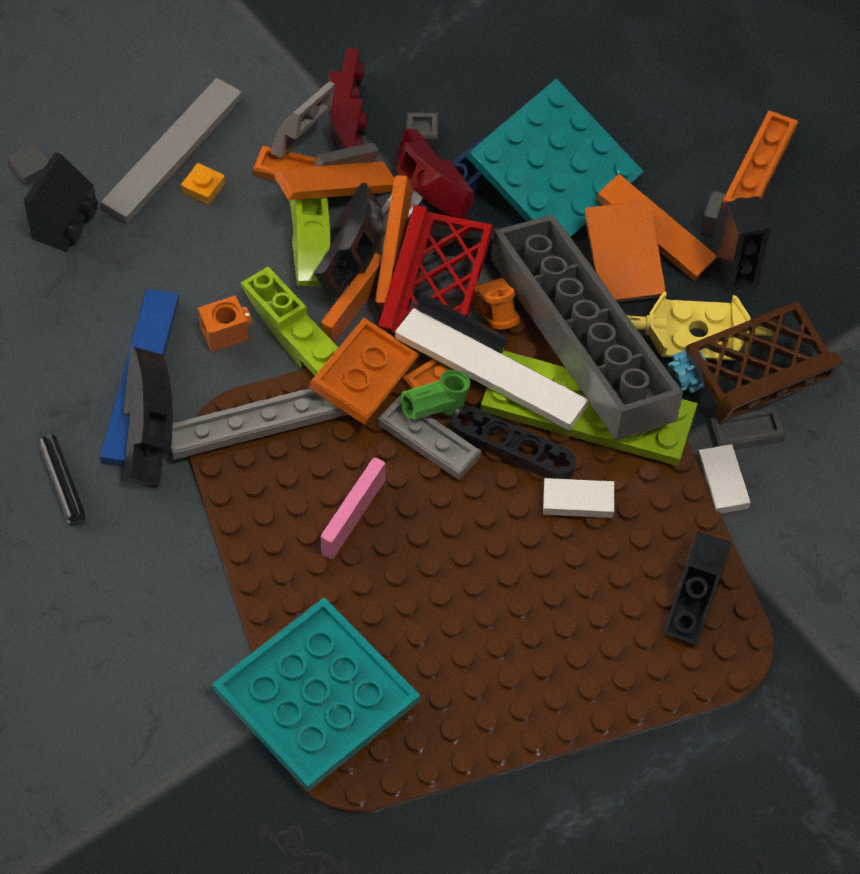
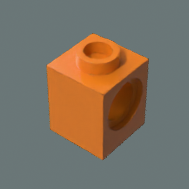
[198,295,252,352]

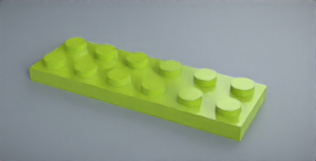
[481,351,697,466]

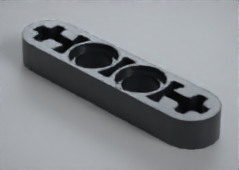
[451,406,576,479]

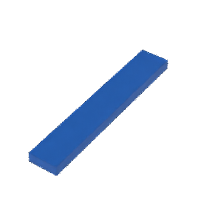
[100,289,179,466]

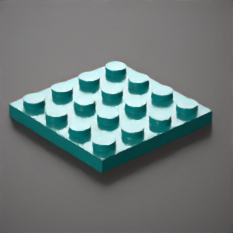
[466,78,644,238]
[212,597,420,792]

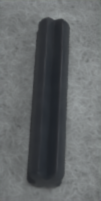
[416,295,508,354]
[38,434,86,526]

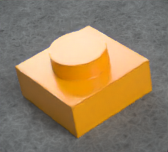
[181,163,226,205]

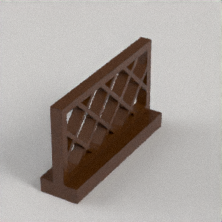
[685,301,843,423]

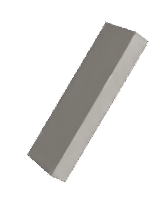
[378,396,481,480]

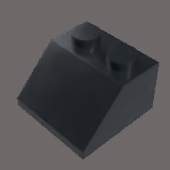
[24,152,98,252]

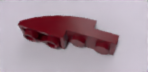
[328,48,368,150]
[396,128,474,219]

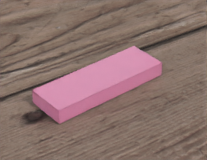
[320,458,386,560]

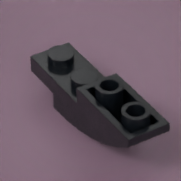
[314,183,383,297]
[123,347,173,487]

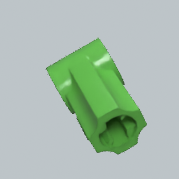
[400,370,470,420]

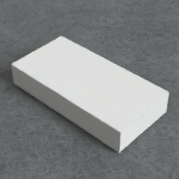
[698,444,751,514]
[543,478,614,518]

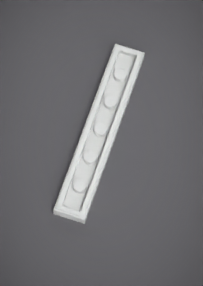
[395,308,588,431]

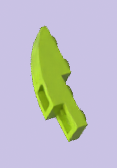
[290,198,331,287]
[241,267,338,376]

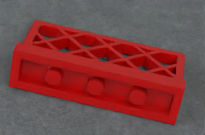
[378,205,493,337]

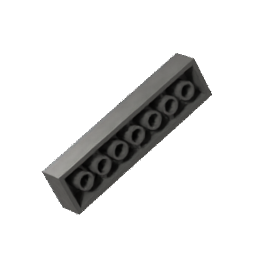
[491,214,683,440]

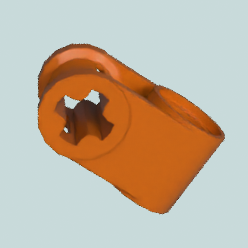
[472,278,520,330]

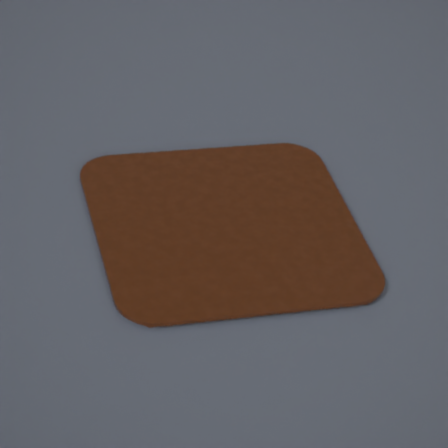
[189,310,774,813]

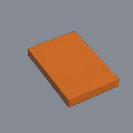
[584,200,666,303]
[308,318,420,425]

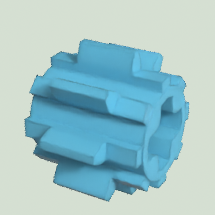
[666,350,707,393]

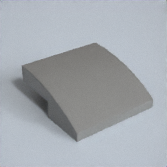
[271,81,335,158]

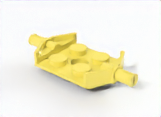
[627,292,774,360]

